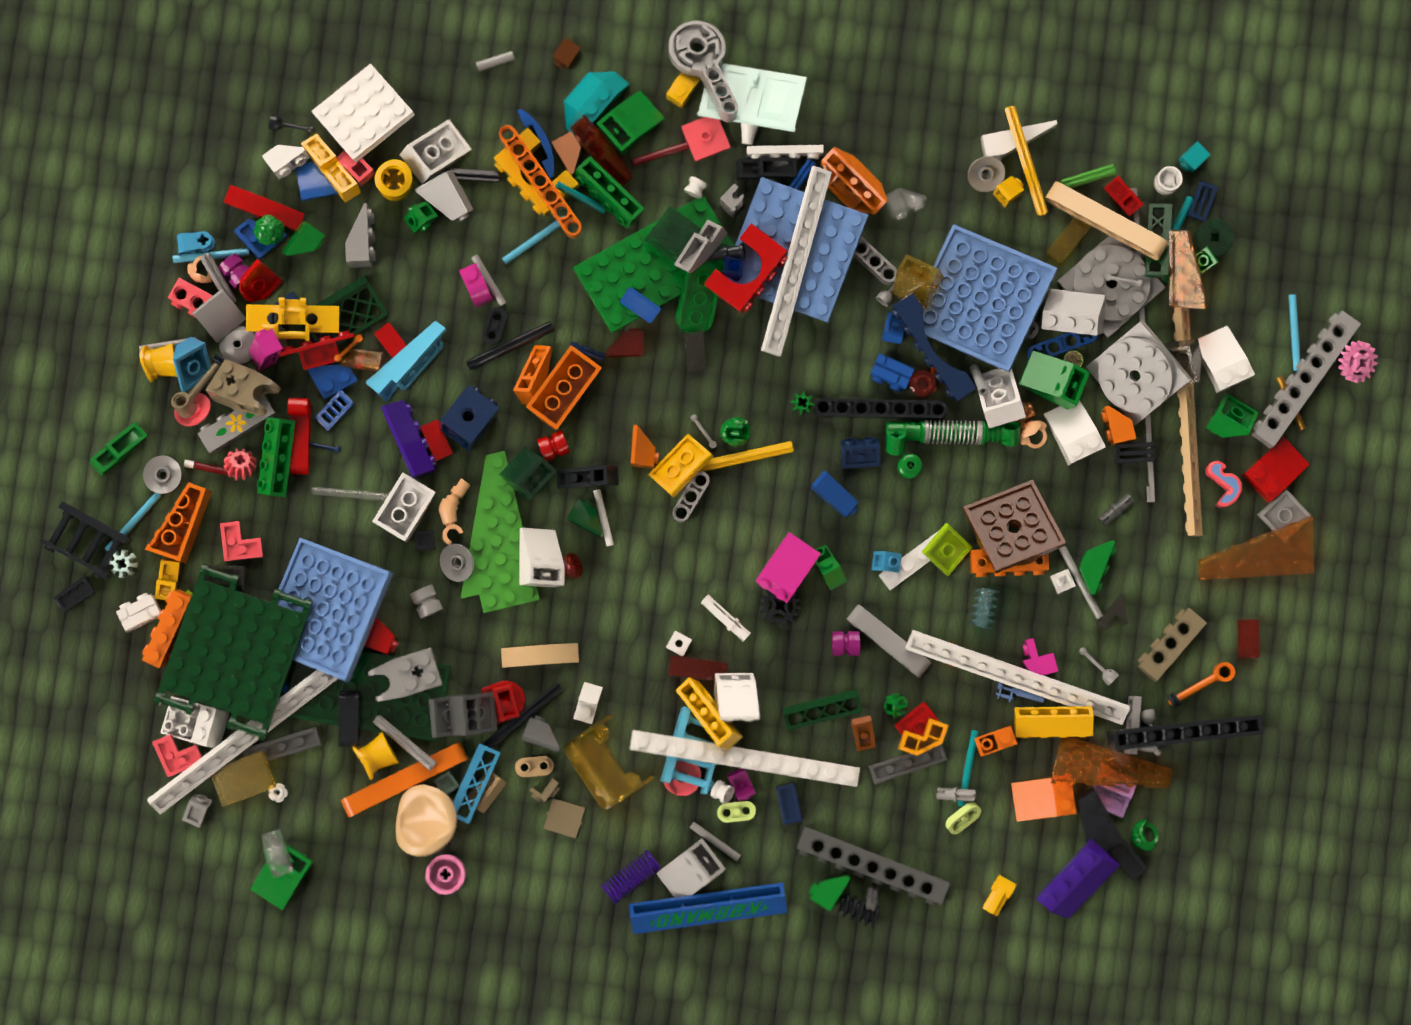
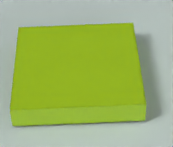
[922,523,973,576]

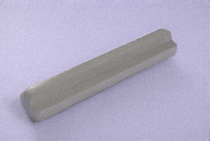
[200,253,236,302]

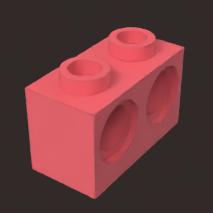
[168,278,213,318]

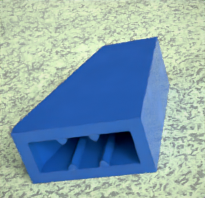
[810,470,858,518]

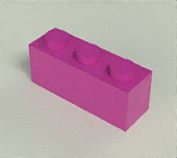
[248,329,283,371]

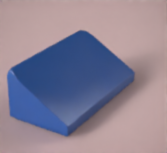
[620,287,661,323]

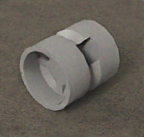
[410,585,443,619]

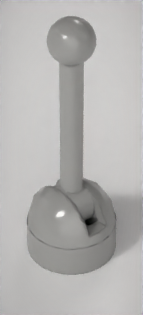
[876,266,910,307]
[1079,647,1119,686]
[1140,709,1162,756]

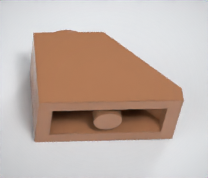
[552,131,582,177]

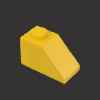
[666,73,701,108]
[993,176,1024,207]

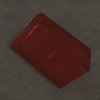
[1237,619,1260,658]

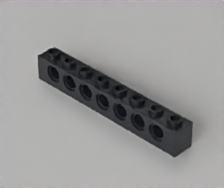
[1106,715,1264,750]

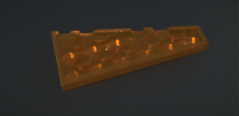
[1198,516,1314,580]
[1051,736,1173,788]

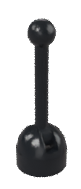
[269,114,315,134]

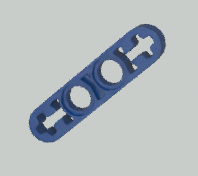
[1027,332,1098,359]

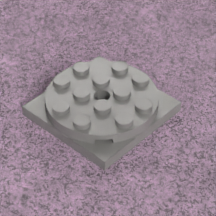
[1057,236,1165,338]
[1086,320,1192,426]

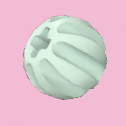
[109,549,138,578]

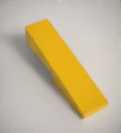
[301,134,361,203]

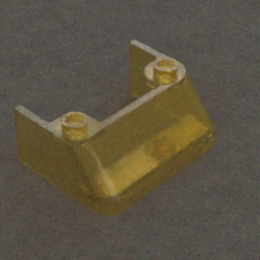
[564,714,654,810]

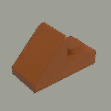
[851,715,876,752]

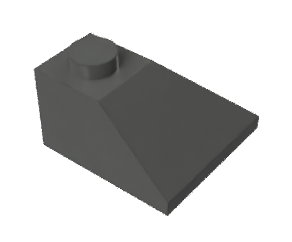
[522,715,561,752]

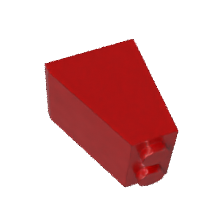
[364,616,399,656]

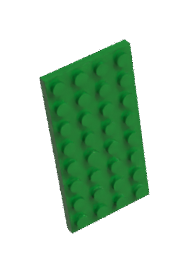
[573,195,734,334]

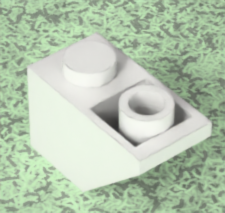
[262,145,310,180]

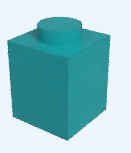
[1179,141,1211,174]

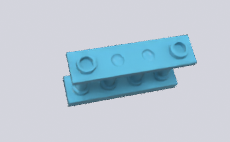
[660,706,716,794]

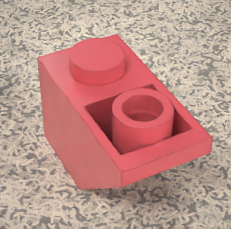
[337,150,375,187]

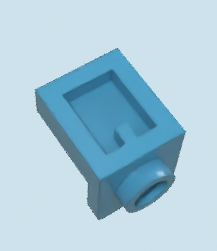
[871,551,902,573]

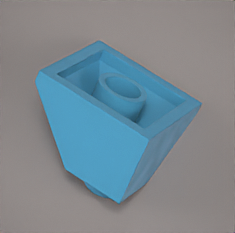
[173,337,211,392]

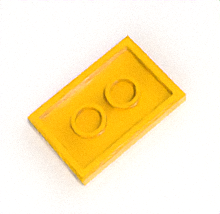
[648,434,714,498]

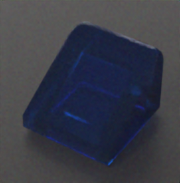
[723,256,743,282]

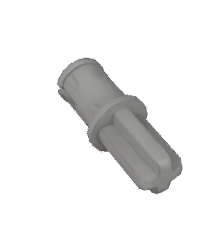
[937,787,976,802]

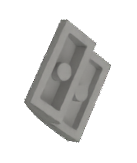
[192,289,246,343]

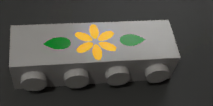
[197,395,277,455]

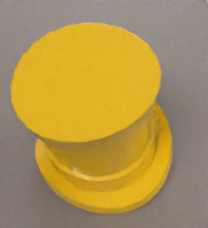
[375,159,413,201]
[140,343,177,382]
[352,732,399,781]

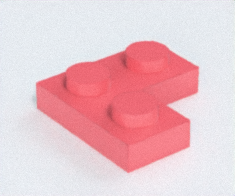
[220,521,264,562]
[152,734,203,777]

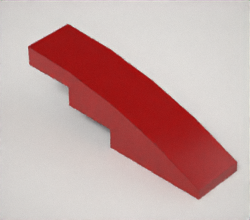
[223,185,305,231]

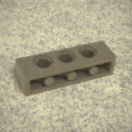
[1137,608,1207,682]

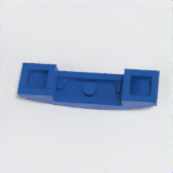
[517,109,555,181]

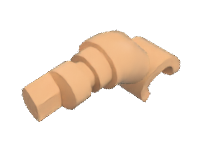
[438,479,471,545]

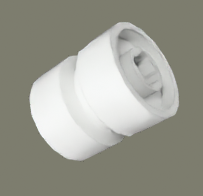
[1154,166,1183,195]

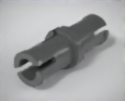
[1098,493,1135,527]

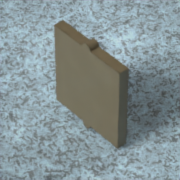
[543,798,585,838]

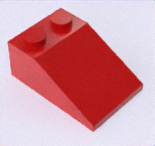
[1242,436,1310,503]

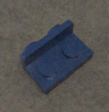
[840,436,881,469]

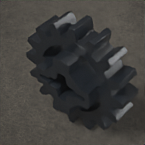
[759,590,801,627]

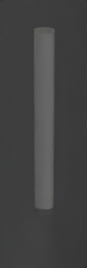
[312,487,389,501]

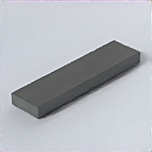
[243,727,322,767]
[868,744,948,785]

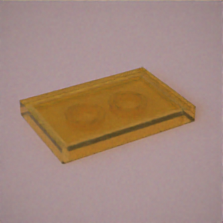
[211,751,276,807]

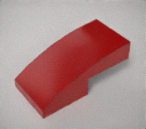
[1104,176,1144,217]

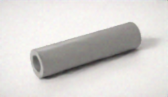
[476,51,515,71]
[969,364,988,395]

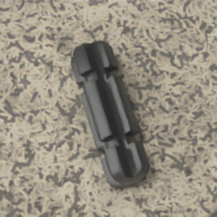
[866,884,879,911]

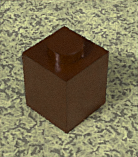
[553,37,582,70]

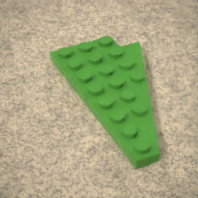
[461,451,540,613]

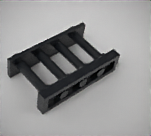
[39,501,133,580]

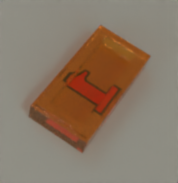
[341,347,382,372]

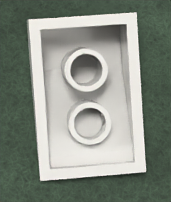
[400,120,472,185]
[1193,326,1255,393]
[978,368,1026,428]
[1043,400,1105,466]
[372,472,436,543]

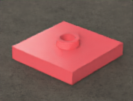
[681,117,731,162]

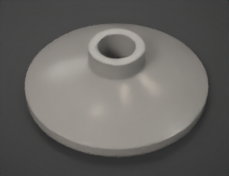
[968,156,1005,192]
[219,326,255,364]
[143,456,182,494]
[440,544,474,582]

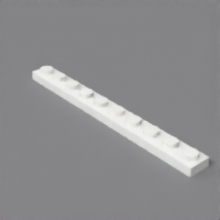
[761,166,832,356]

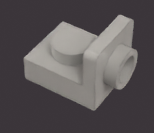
[182,793,212,828]

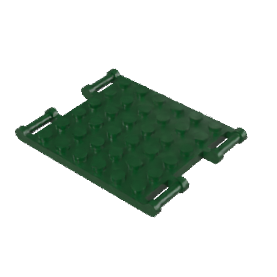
[154,563,313,740]

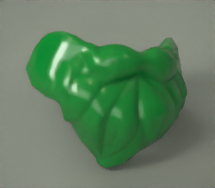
[1131,819,1159,851]

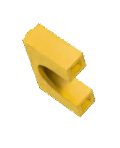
[494,128,579,217]

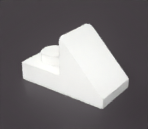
[573,682,603,724]

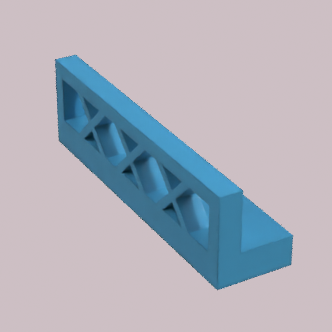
[453,743,501,824]

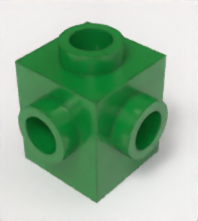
[403,201,438,233]

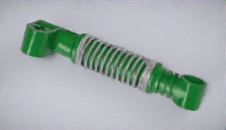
[886,420,1021,456]

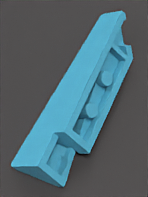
[366,321,446,402]

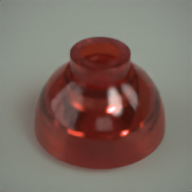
[910,370,936,397]
[563,552,583,578]

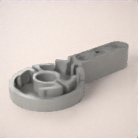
[668,21,738,122]

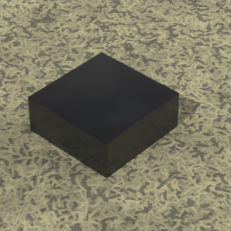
[414,530,436,551]

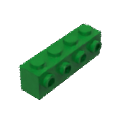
[574,156,645,228]
[257,417,295,497]

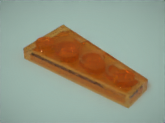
[1169,230,1208,309]

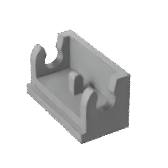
[719,183,744,218]

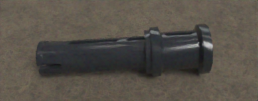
[706,243,746,262]

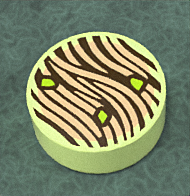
[1063,351,1083,367]

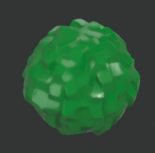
[253,215,284,245]
[720,417,750,447]

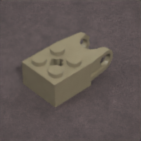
[206,359,281,416]

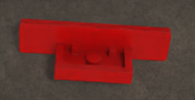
[280,330,355,370]

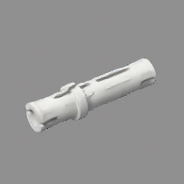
[700,594,751,642]

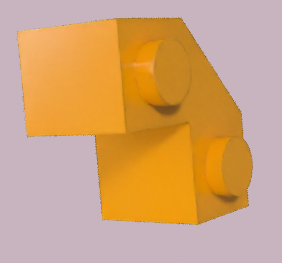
[898,719,948,756]

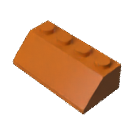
[526,345,602,430]

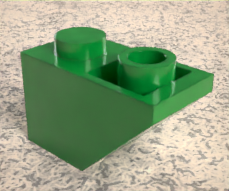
[814,544,847,591]

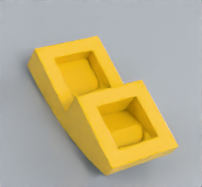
[155,559,181,600]

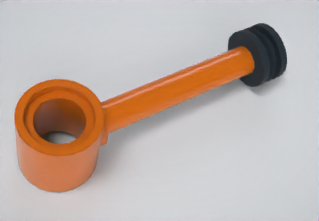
[1167,662,1235,709]

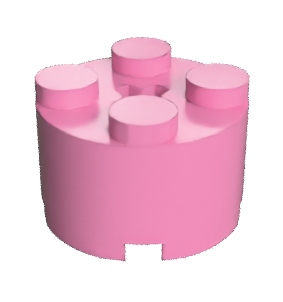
[426,854,466,894]

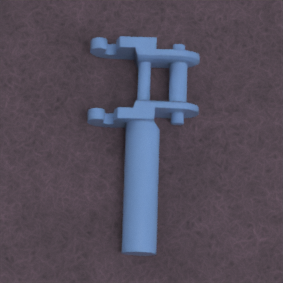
[996,682,1044,703]

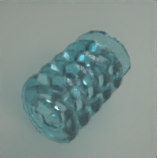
[969,588,1000,629]

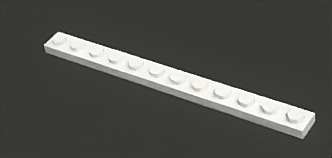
[906,630,1130,725]
[147,670,339,815]
[629,730,860,787]

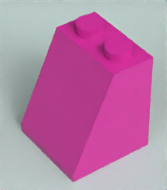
[755,532,821,603]

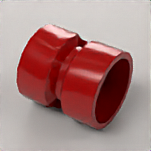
[536,430,570,462]

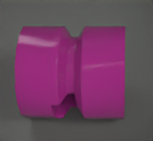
[218,253,249,289]
[832,631,860,656]

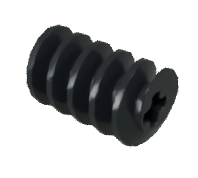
[837,893,880,929]

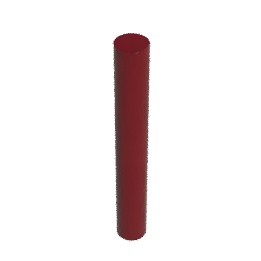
[633,142,689,166]

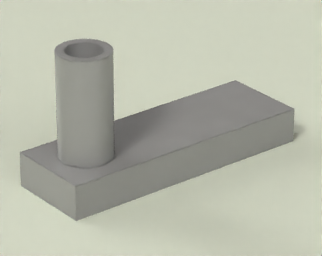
[1124,696,1159,755]

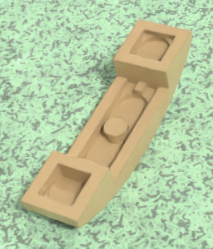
[501,643,579,668]

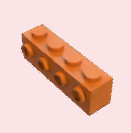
[970,550,1049,577]
[142,589,192,668]

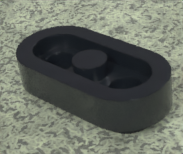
[482,307,507,345]

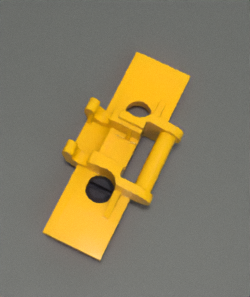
[246,297,339,341]

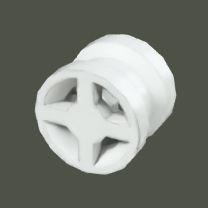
[684,176,707,199]
[711,780,734,804]

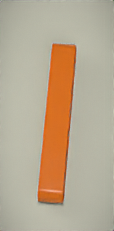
[499,125,582,239]
[340,741,469,818]

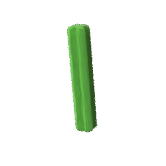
[1061,164,1116,188]

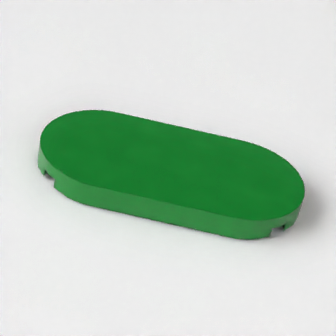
[676,261,720,336]

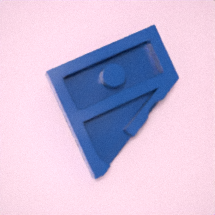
[234,219,287,260]
[308,364,358,400]

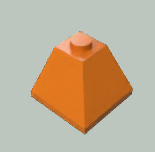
[631,425,659,469]

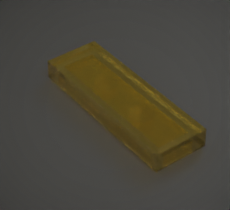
[1046,217,1091,265]

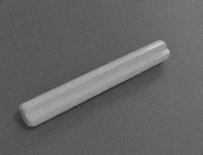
[373,715,436,770]

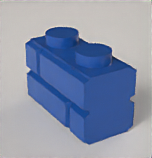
[870,353,915,392]

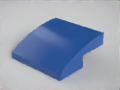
[296,162,338,201]

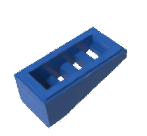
[314,390,355,431]

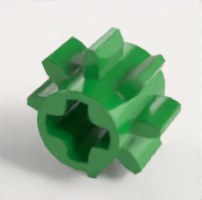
[790,391,814,416]
[884,693,908,718]

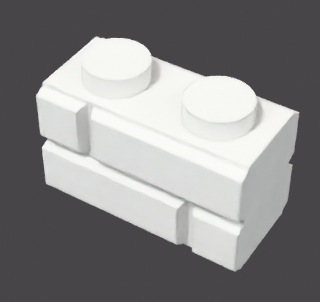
[116,593,161,633]

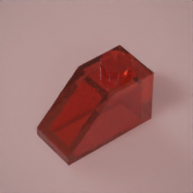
[606,328,644,358]

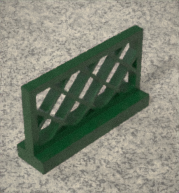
[306,276,389,346]

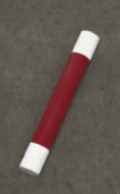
[184,459,241,478]

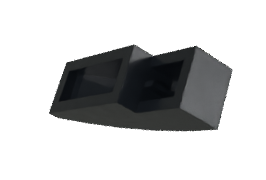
[736,157,797,180]

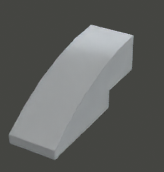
[674,220,728,273]

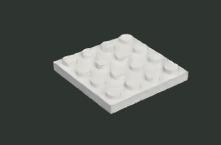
[312,64,415,163]

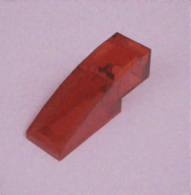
[668,656,728,681]

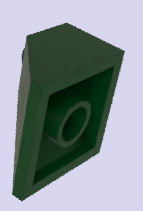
[567,499,604,539]

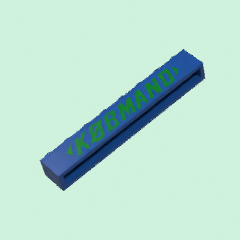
[629,883,787,934]

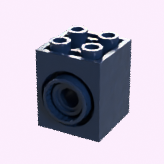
[439,385,499,452]

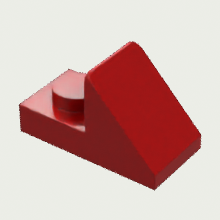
[492,684,520,721]

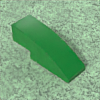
[90,422,148,477]

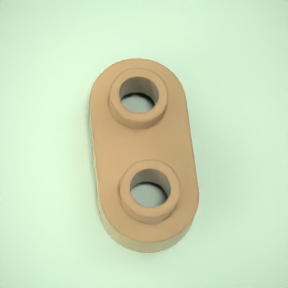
[515,756,554,777]

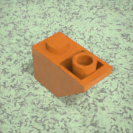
[1101,406,1136,446]
[974,726,1017,757]

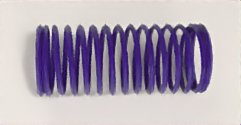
[601,850,661,904]

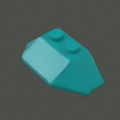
[564,72,630,141]

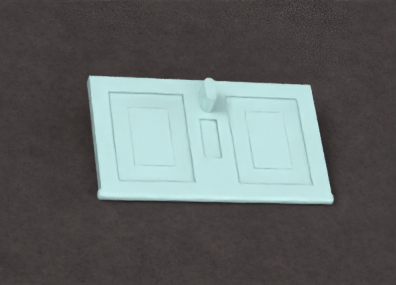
[697,63,807,132]

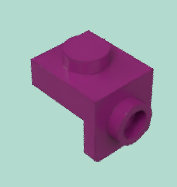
[727,768,756,801]

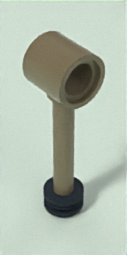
[171,354,225,418]

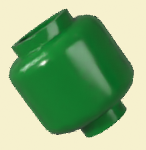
[897,454,922,479]

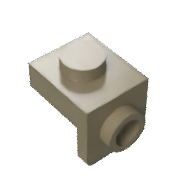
[530,778,560,802]

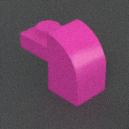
[459,263,493,308]
[1022,638,1058,675]

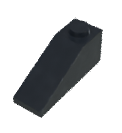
[557,465,619,489]

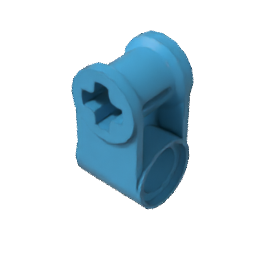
[177,231,215,255]

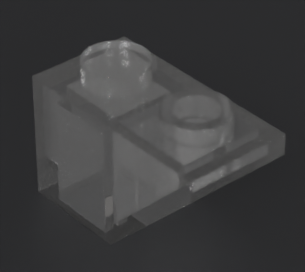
[885,188,927,220]
[261,829,293,877]

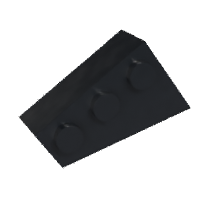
[1076,787,1124,851]

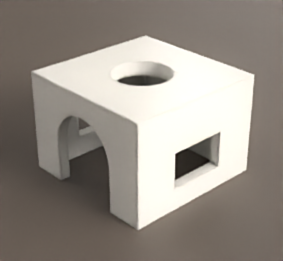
[666,631,692,657]

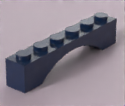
[891,293,976,401]

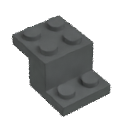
[429,692,497,738]

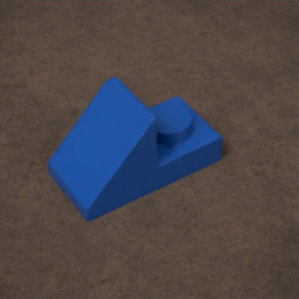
[882,311,904,344]

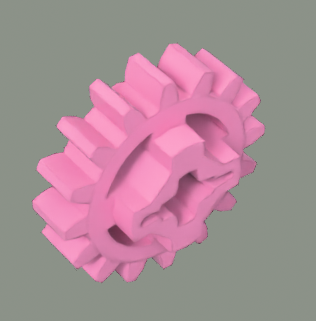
[1338,341,1378,383]

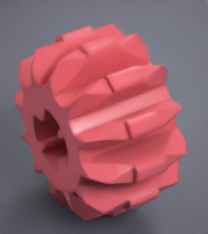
[224,448,256,481]

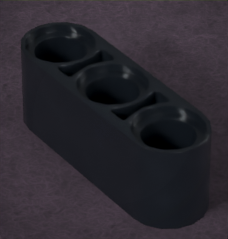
[338,691,360,747]

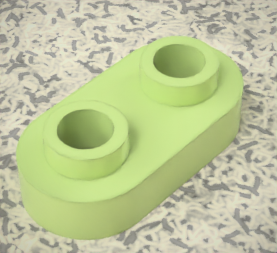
[717,801,756,823]
[945,802,981,834]

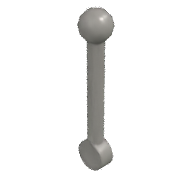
[1104,273,1144,287]
[690,414,717,449]

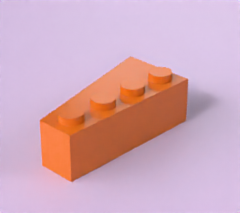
[145,483,212,564]

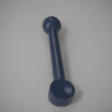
[309,442,341,453]

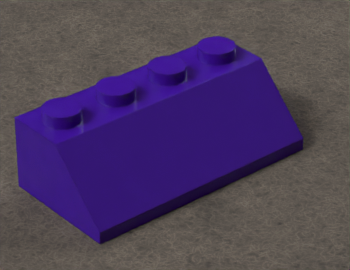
[381,400,437,480]
[1037,839,1120,919]

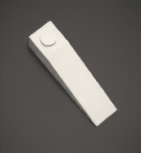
[980,120,1057,161]

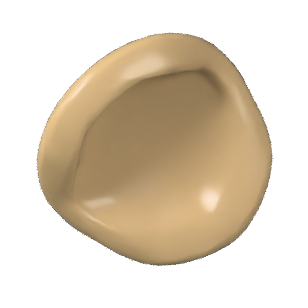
[396,785,457,856]

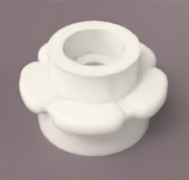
[269,783,288,802]

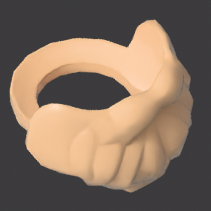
[188,255,215,283]
[1020,420,1047,448]

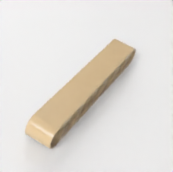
[1045,182,1169,260]

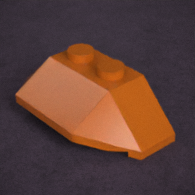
[821,147,888,215]

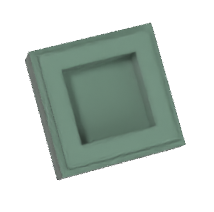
[434,770,460,795]

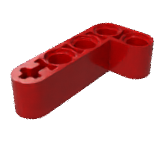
[288,398,311,475]

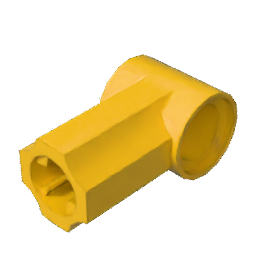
[982,874,1016,916]

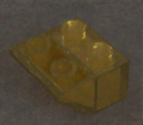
[892,254,944,309]

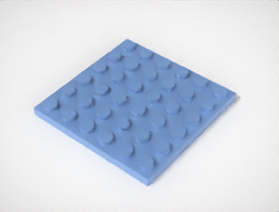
[724,177,869,323]
[918,224,1058,372]
[278,538,393,682]

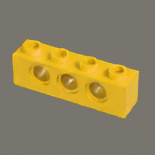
[676,677,742,750]

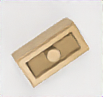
[465,769,506,813]

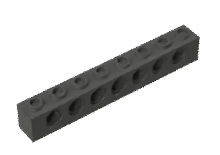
[796,826,950,906]

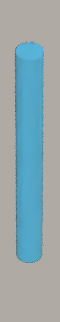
[502,215,565,264]
[173,248,250,263]
[1288,294,1300,371]
[105,493,162,551]

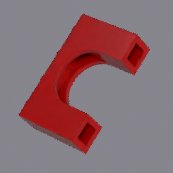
[704,223,788,314]

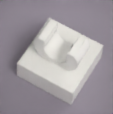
[1050,569,1076,594]

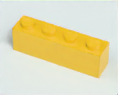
[1014,706,1094,738]

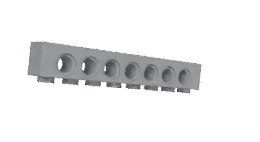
[1251,310,1361,448]

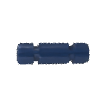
[569,342,605,364]

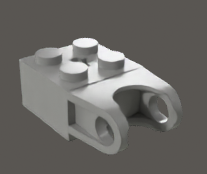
[368,648,443,702]

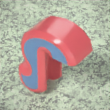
[1205,461,1242,508]

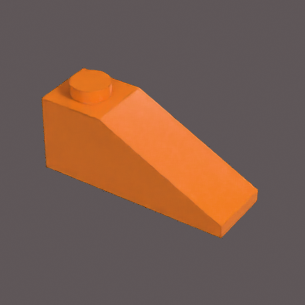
[513,345,552,405]

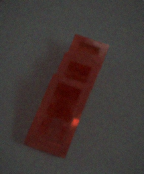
[570,115,632,186]

